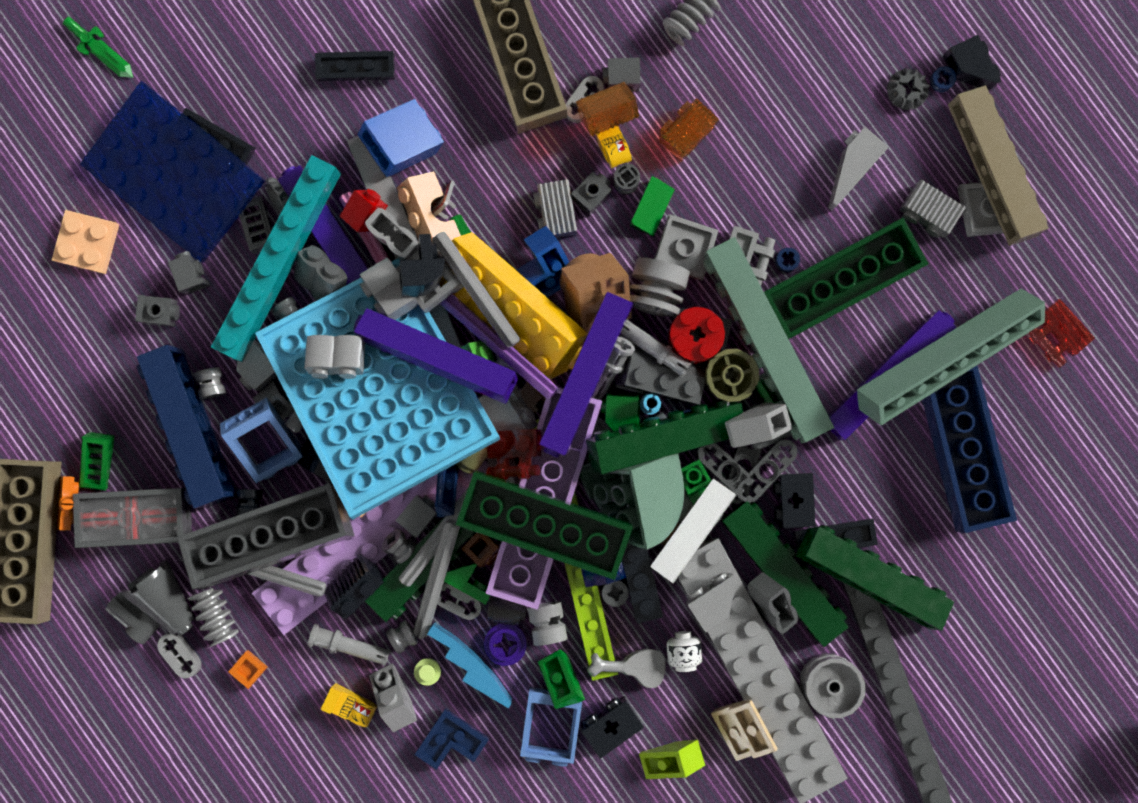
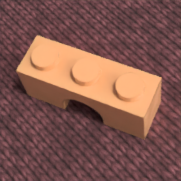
[397,172,461,254]

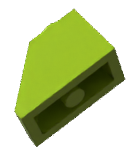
[639,740,705,779]

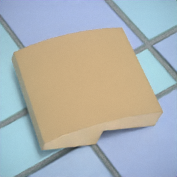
[711,700,778,761]

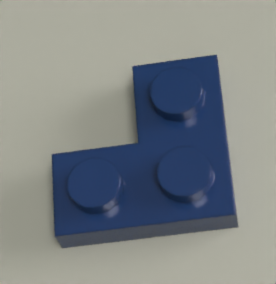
[415,708,489,770]

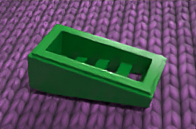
[79,432,114,491]

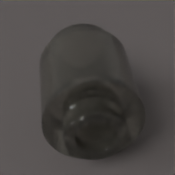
[487,597,526,626]

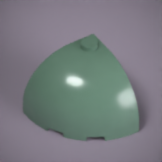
[580,453,684,549]

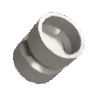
[527,601,568,646]

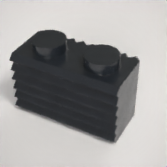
[324,554,384,620]

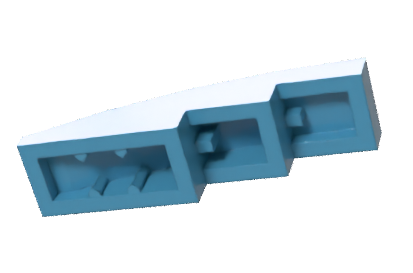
[427,622,512,708]

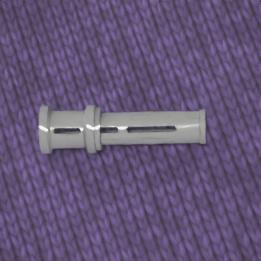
[592,337,635,401]
[307,623,390,666]

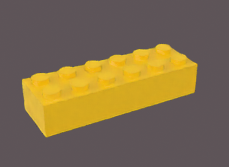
[440,232,588,380]

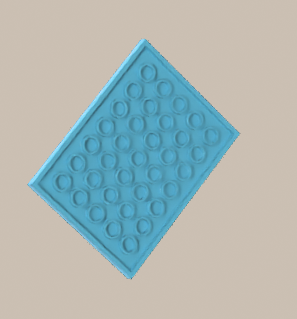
[255,258,500,520]

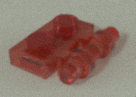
[1028,299,1095,368]
[486,429,541,480]

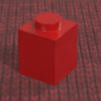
[340,189,388,232]

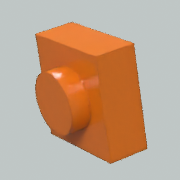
[228,650,268,689]

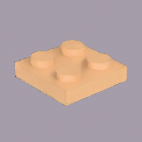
[52,210,119,274]

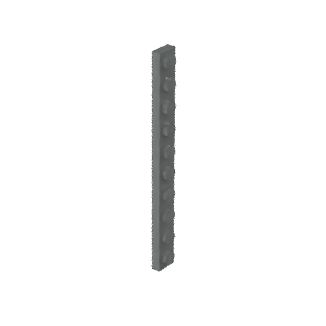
[842,582,953,803]

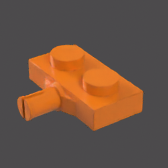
[57,476,79,530]

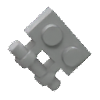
[729,226,776,286]

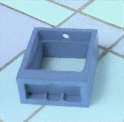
[220,397,303,483]
[520,687,582,766]

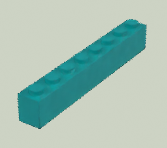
[211,155,341,362]

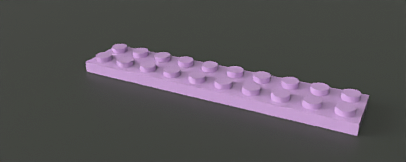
[252,460,494,635]

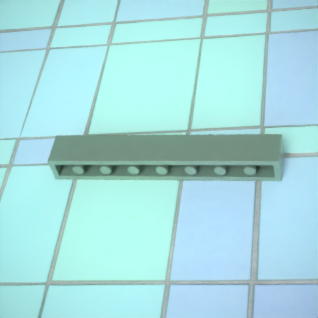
[703,237,834,444]
[857,289,1045,426]

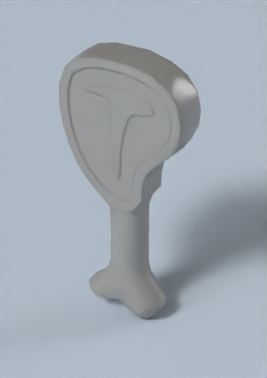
[587,649,665,688]

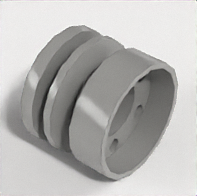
[629,258,690,317]

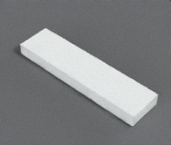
[650,479,736,583]

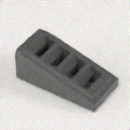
[236,196,273,254]

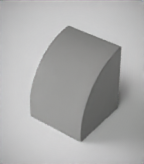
[253,381,295,420]

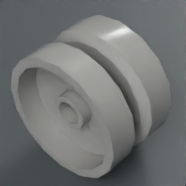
[800,653,865,718]

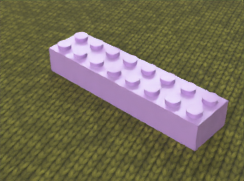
[486,387,602,610]

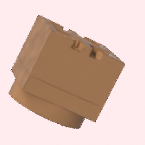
[560,252,632,333]

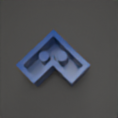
[516,226,569,298]

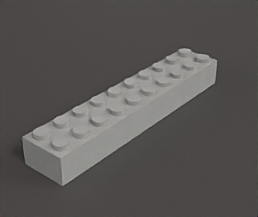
[677,537,848,803]

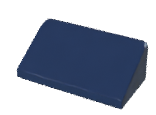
[435,464,458,517]

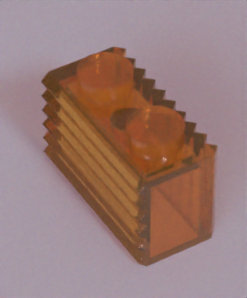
[576,81,639,137]
[659,98,719,162]

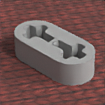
[566,76,604,123]
[437,583,482,620]
[157,633,201,679]

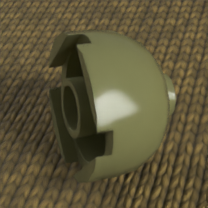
[705,349,759,402]

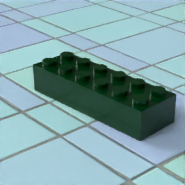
[764,218,929,339]
[456,471,633,580]

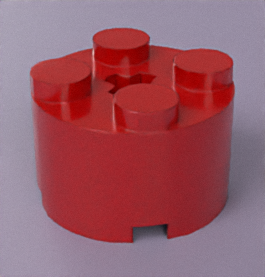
[668,307,725,364]

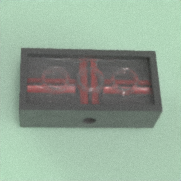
[73,488,192,548]

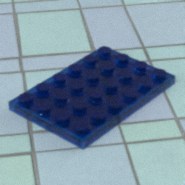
[80,81,265,263]

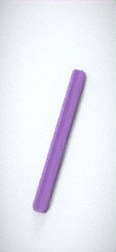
[439,294,557,399]

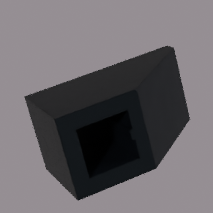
[943,35,1001,91]

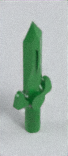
[63,17,133,78]

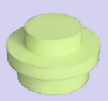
[414,658,441,686]

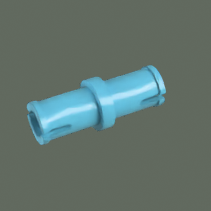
[640,394,661,415]

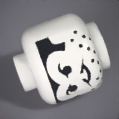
[667,631,702,672]

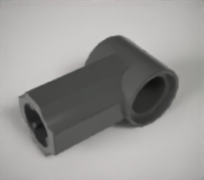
[105,592,160,644]

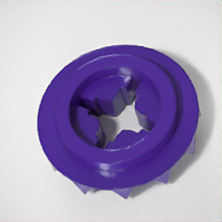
[484,623,527,666]

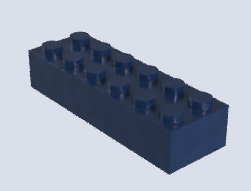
[136,345,236,509]
[922,365,1017,533]

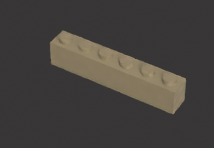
[948,85,1049,246]

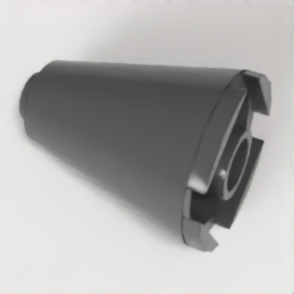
[121,559,194,635]

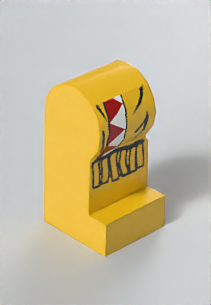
[593,117,632,168]
[321,683,377,727]

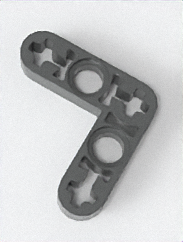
[697,440,797,503]

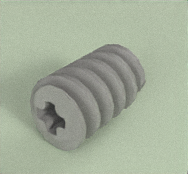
[663,0,721,46]
[187,588,239,648]

